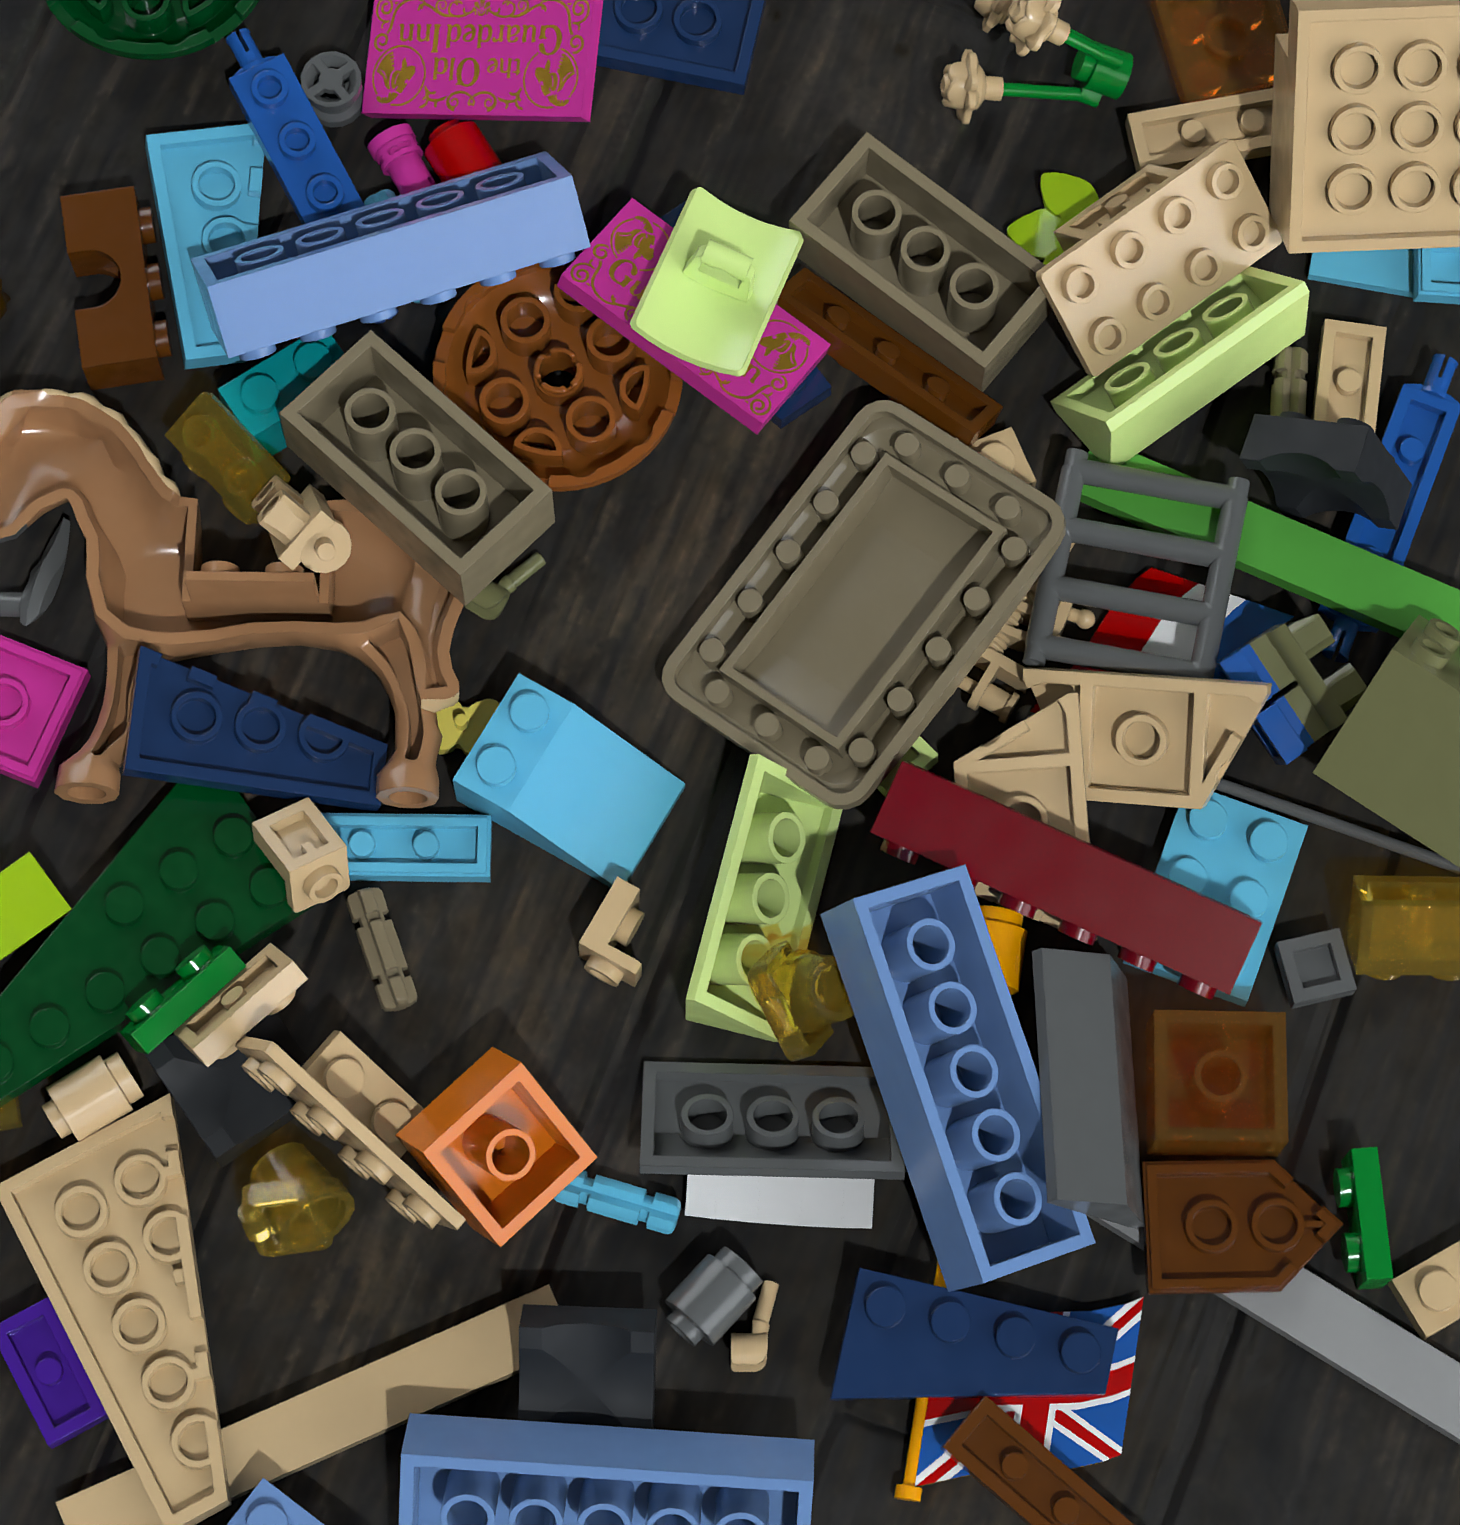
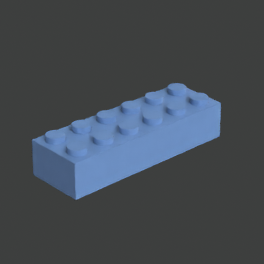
[190,151,591,361]
[820,864,1096,1292]
[399,1413,815,1525]

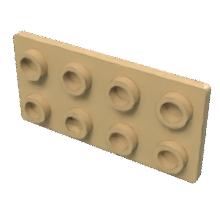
[1036,138,1282,376]
[235,1030,466,1230]

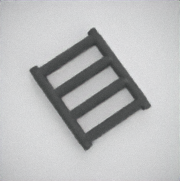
[1022,448,1250,679]

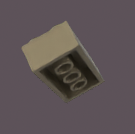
[789,132,1053,392]
[279,330,555,606]

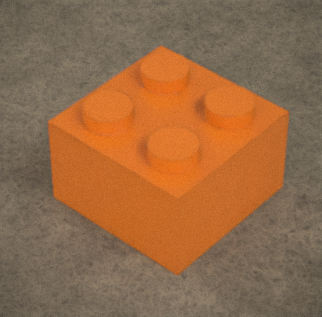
[395,1047,598,1248]

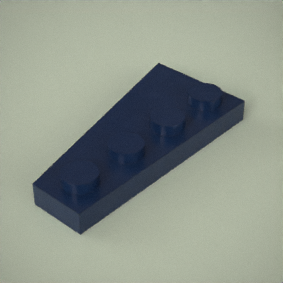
[122,646,388,812]
[829,1268,1118,1401]

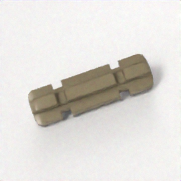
[1270,346,1308,416]
[346,887,418,1012]

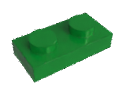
[119,945,246,1054]
[1333,1147,1393,1290]

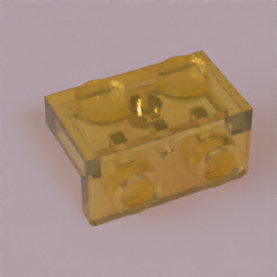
[165,392,290,524]

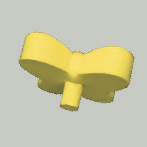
[436,699,499,756]

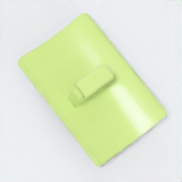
[630,187,804,377]

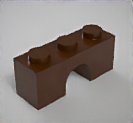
[60,186,173,391]

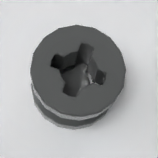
[301,51,364,128]

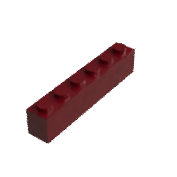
[870,761,1262,1000]

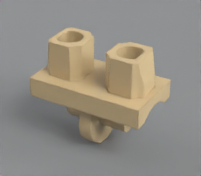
[251,475,352,573]

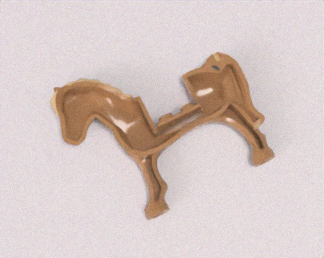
[0,388,464,808]

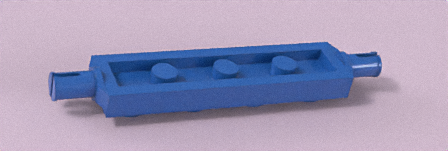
[225,28,398,324]
[1317,354,1460,663]

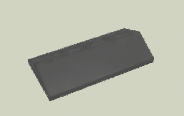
[1032,948,1145,1229]
[640,1061,905,1180]

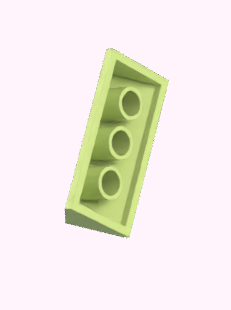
[1050,266,1310,465]
[685,754,843,1042]

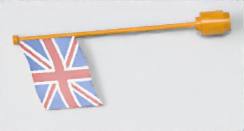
[894,905,1144,1502]

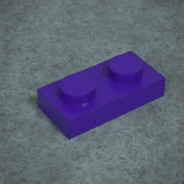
[0,1297,109,1449]

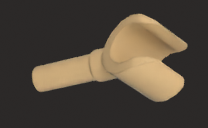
[731,1280,779,1372]

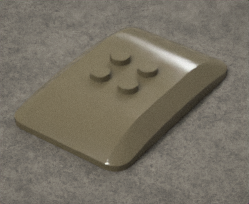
[662,400,1066,809]

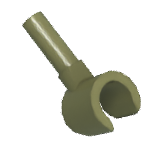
[464,552,546,620]

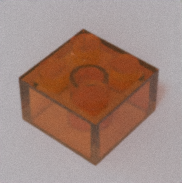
[1146,1010,1289,1157]

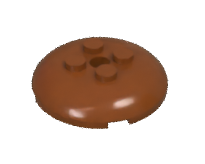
[433,259,683,492]

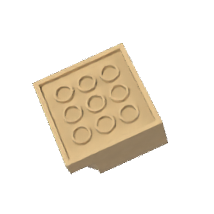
[1269,0,1460,254]

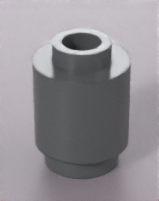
[665,1246,762,1346]

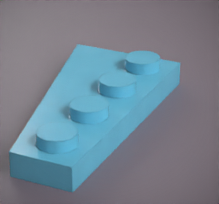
[145,124,264,369]

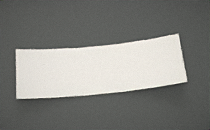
[685,1175,875,1229]

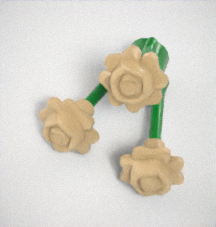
[940,0,1133,124]

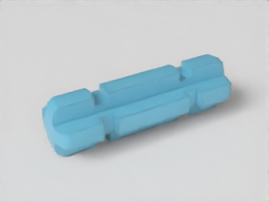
[553,1171,681,1234]

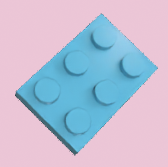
[1123,792,1308,1007]

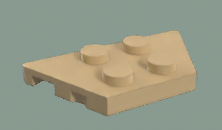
[1023,666,1272,809]
[953,693,1097,941]

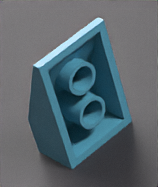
[453,673,685,888]

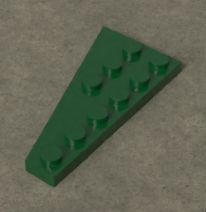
[0,783,314,1107]

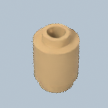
[42,1052,144,1141]

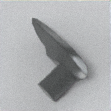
[0,518,70,626]

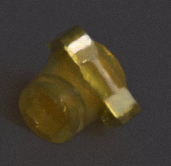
[748,941,854,1062]
[238,1142,354,1257]

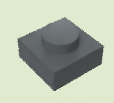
[1274,928,1357,1009]

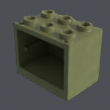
[1313,615,1460,868]

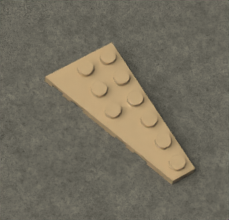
[0,1093,232,1525]

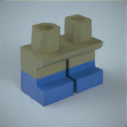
[1215,614,1367,765]

